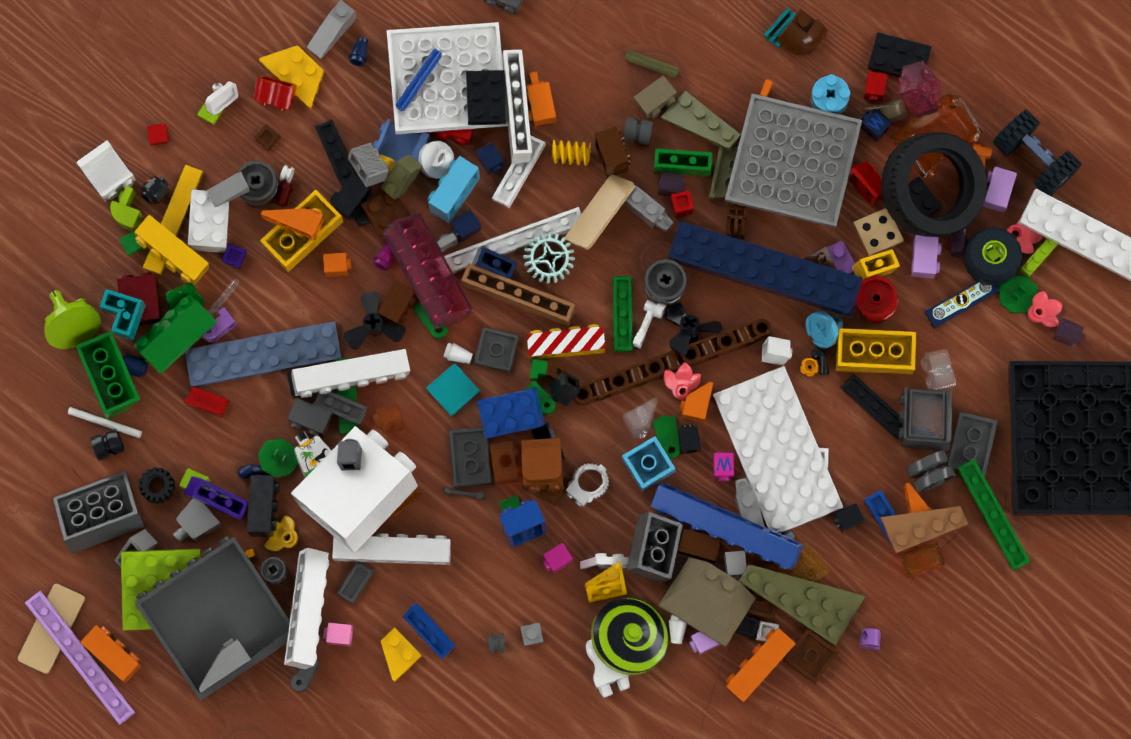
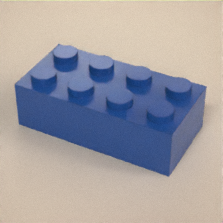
[499,499,546,548]

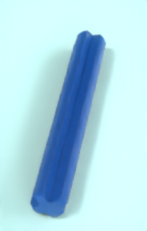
[396,49,442,111]

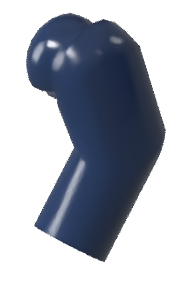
[237,464,266,479]

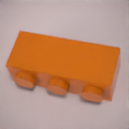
[80,625,142,683]

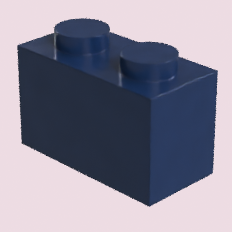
[472,247,517,279]

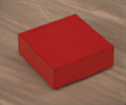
[147,123,169,146]

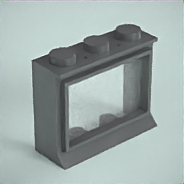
[899,387,952,451]

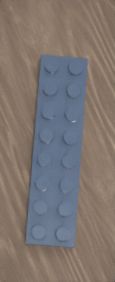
[185,321,342,388]

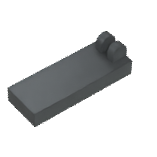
[313,392,368,426]

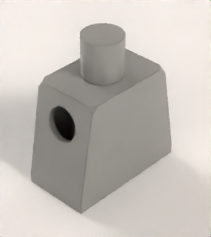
[173,499,222,543]

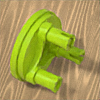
[44,290,101,349]

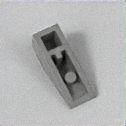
[306,0,357,59]
[199,638,251,692]

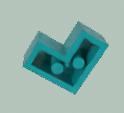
[99,289,146,341]

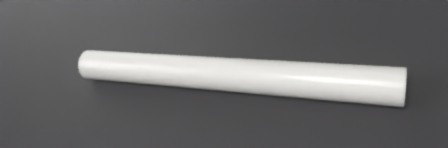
[68,407,142,438]

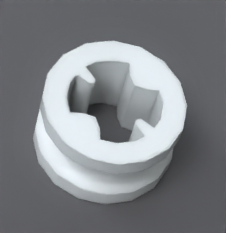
[280,165,294,183]

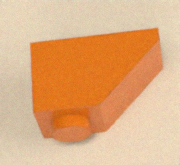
[679,382,713,423]

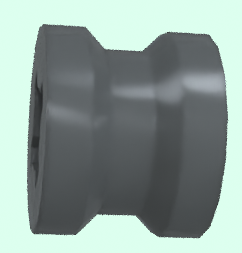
[488,633,505,654]

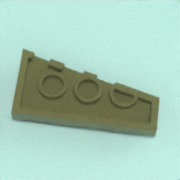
[660,91,741,151]

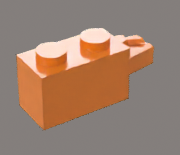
[526,71,556,127]

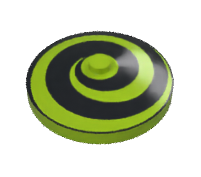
[591,597,669,675]

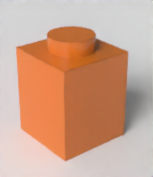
[323,253,352,277]

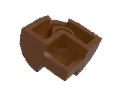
[776,9,828,55]

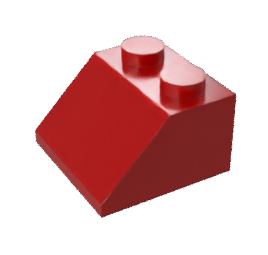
[848,161,883,208]

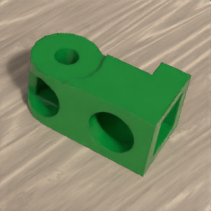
[525,381,555,416]

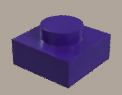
[222,244,247,269]

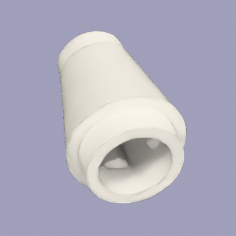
[443,342,473,364]
[669,615,687,644]

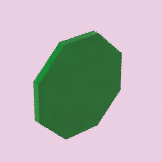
[999,276,1037,313]
[258,438,298,478]

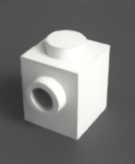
[762,336,792,365]

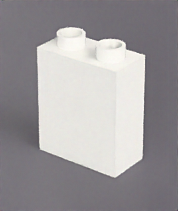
[291,426,418,553]

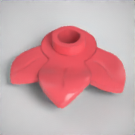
[1007,219,1044,254]
[1028,291,1063,328]
[664,362,701,400]

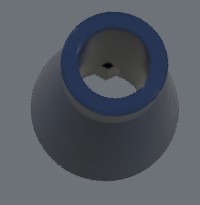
[349,37,368,66]

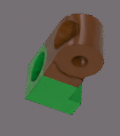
[530,359,567,382]

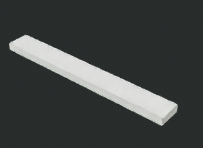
[437,207,581,277]

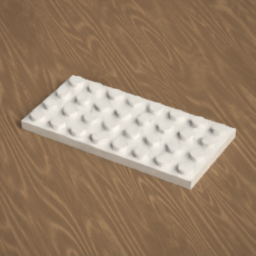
[713,366,844,533]

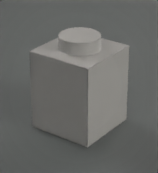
[724,551,747,581]

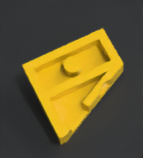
[585,562,627,603]
[381,627,422,682]

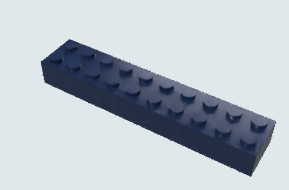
[668,221,863,318]

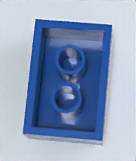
[477,387,545,438]

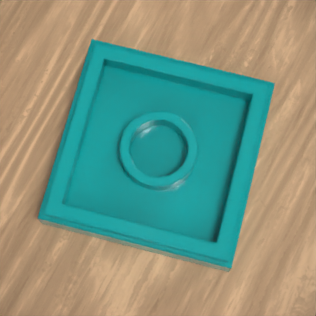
[426,363,480,417]

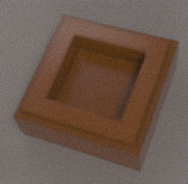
[254,124,281,151]

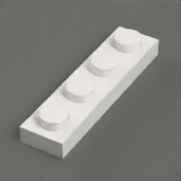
[492,135,546,208]

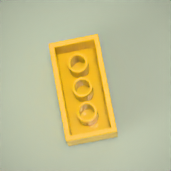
[260,190,344,272]
[134,215,209,286]
[836,328,916,375]

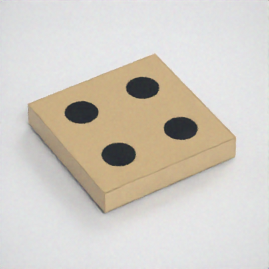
[853,208,904,256]

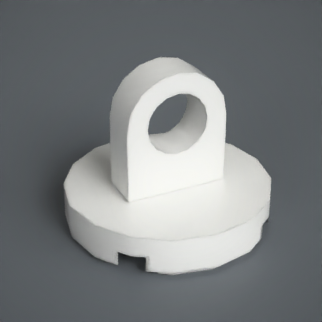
[418,141,454,179]

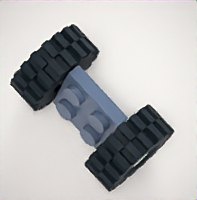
[993,109,1082,196]

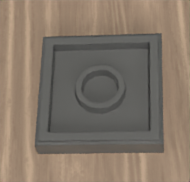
[473,327,520,373]

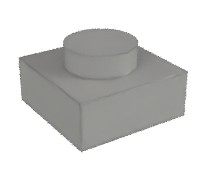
[437,233,458,253]
[520,623,544,647]

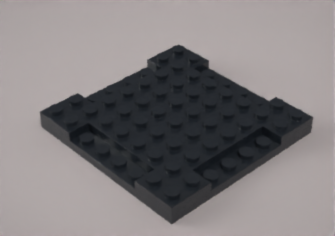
[1008,361,1131,517]

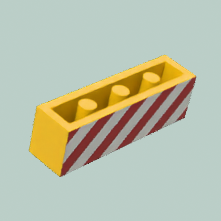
[527,324,605,361]

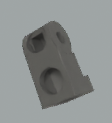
[291,660,321,692]

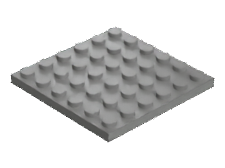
[725,94,862,228]

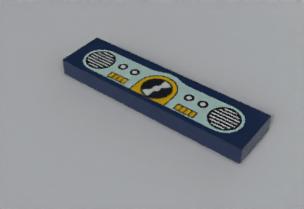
[924,281,1000,329]

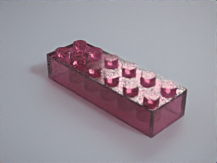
[382,214,474,329]

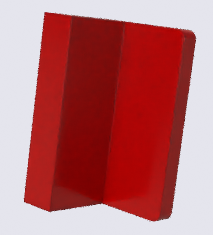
[183,386,229,418]

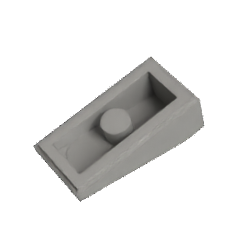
[207,172,250,208]

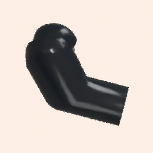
[811,348,829,375]

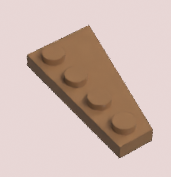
[880,506,968,554]

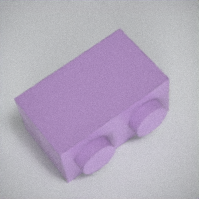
[983,167,1017,213]
[911,235,941,279]

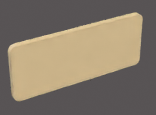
[565,175,635,250]
[18,584,85,674]

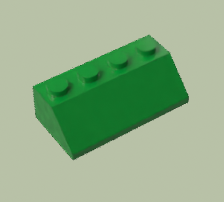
[133,294,217,374]
[76,331,140,419]

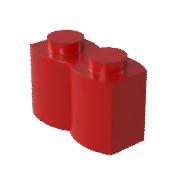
[253,75,297,111]

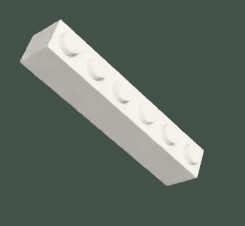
[502,50,532,163]
[291,349,410,398]
[332,533,451,565]
[284,548,329,669]

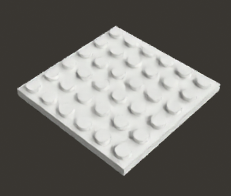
[387,22,509,134]

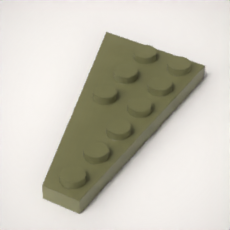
[739,565,865,645]

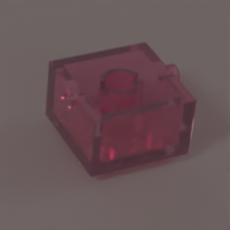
[898,60,942,118]

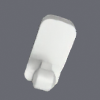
[205,81,238,115]

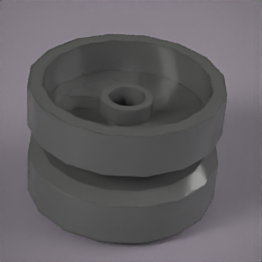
[237,161,279,208]
[644,259,687,306]
[906,450,956,494]

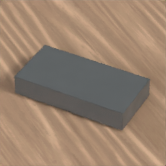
[337,561,374,605]

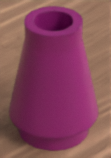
[373,241,397,271]

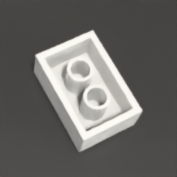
[187,190,229,253]

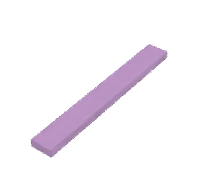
[25,591,136,725]

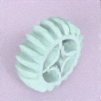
[523,232,575,284]

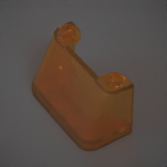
[890,94,984,178]

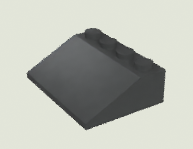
[53,471,145,554]

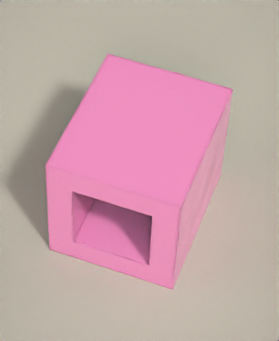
[323,623,353,647]

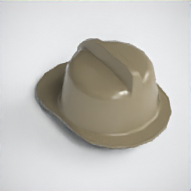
[864,96,909,123]

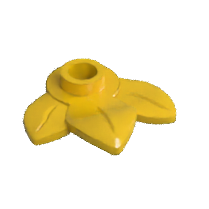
[264,515,298,551]

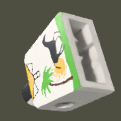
[294,431,331,478]

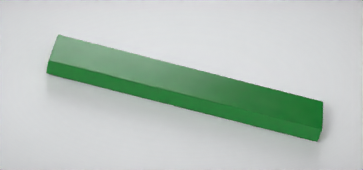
[957,459,1031,571]

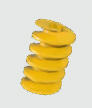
[552,139,591,166]

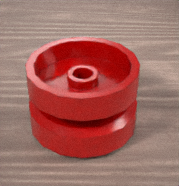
[856,276,899,323]

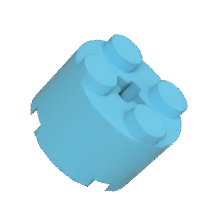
[811,74,850,115]

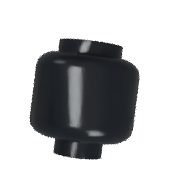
[140,176,169,204]

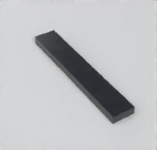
[315,120,370,228]

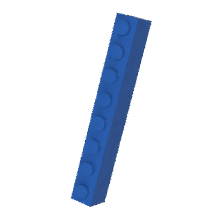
[651,483,804,570]

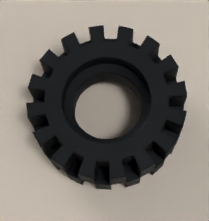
[138,467,176,504]

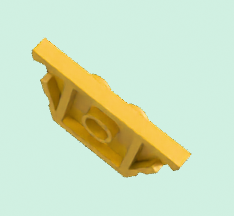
[259,45,324,109]

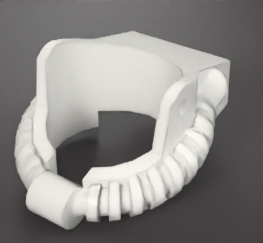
[566,463,609,507]

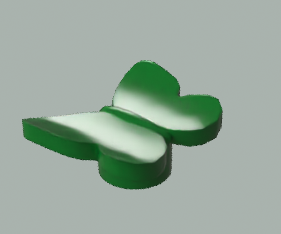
[165,283,205,310]

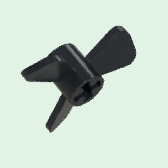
[344,291,406,350]
[665,302,722,356]

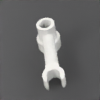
[633,300,666,348]

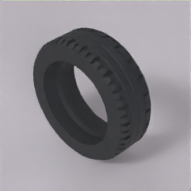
[881,132,987,237]

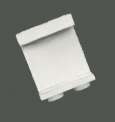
[77,141,136,202]

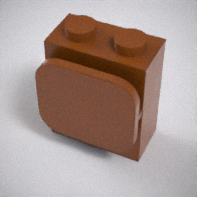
[521,438,564,493]

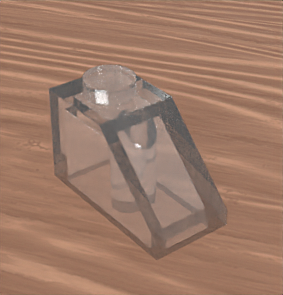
[622,397,658,439]

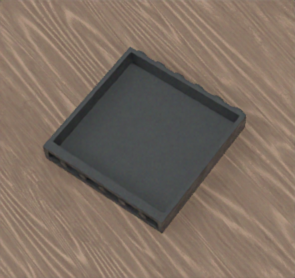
[135,535,290,701]

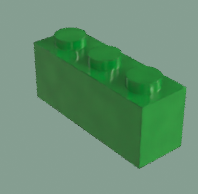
[654,149,712,177]

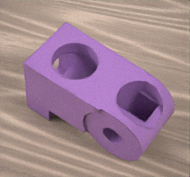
[202,307,237,343]
[859,628,881,650]

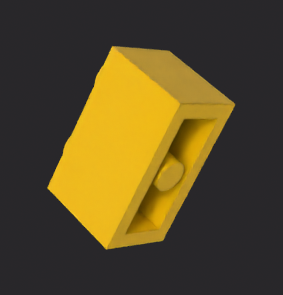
[852,249,900,281]

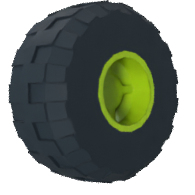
[964,227,1022,286]

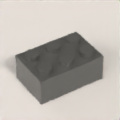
[626,512,683,582]

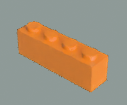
[725,628,796,703]

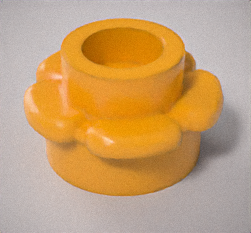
[800,358,819,376]

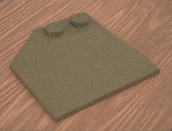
[658,557,756,647]

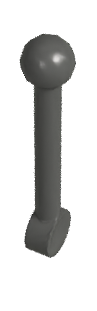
[444,487,484,500]

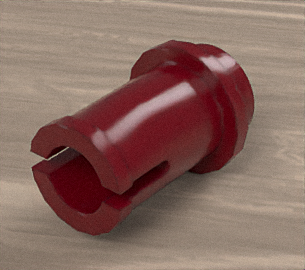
[275,182,293,207]

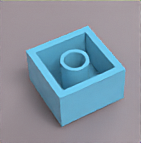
[622,436,675,492]

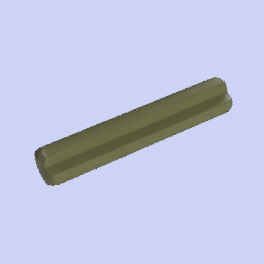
[625,50,679,78]

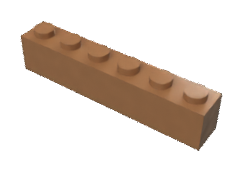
[461,263,575,326]

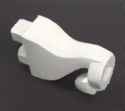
[586,640,630,698]

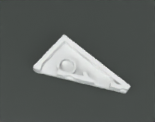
[580,553,629,569]

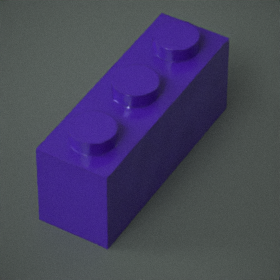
[184,476,249,520]

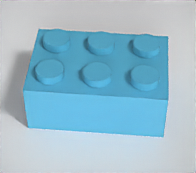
[428,156,480,224]

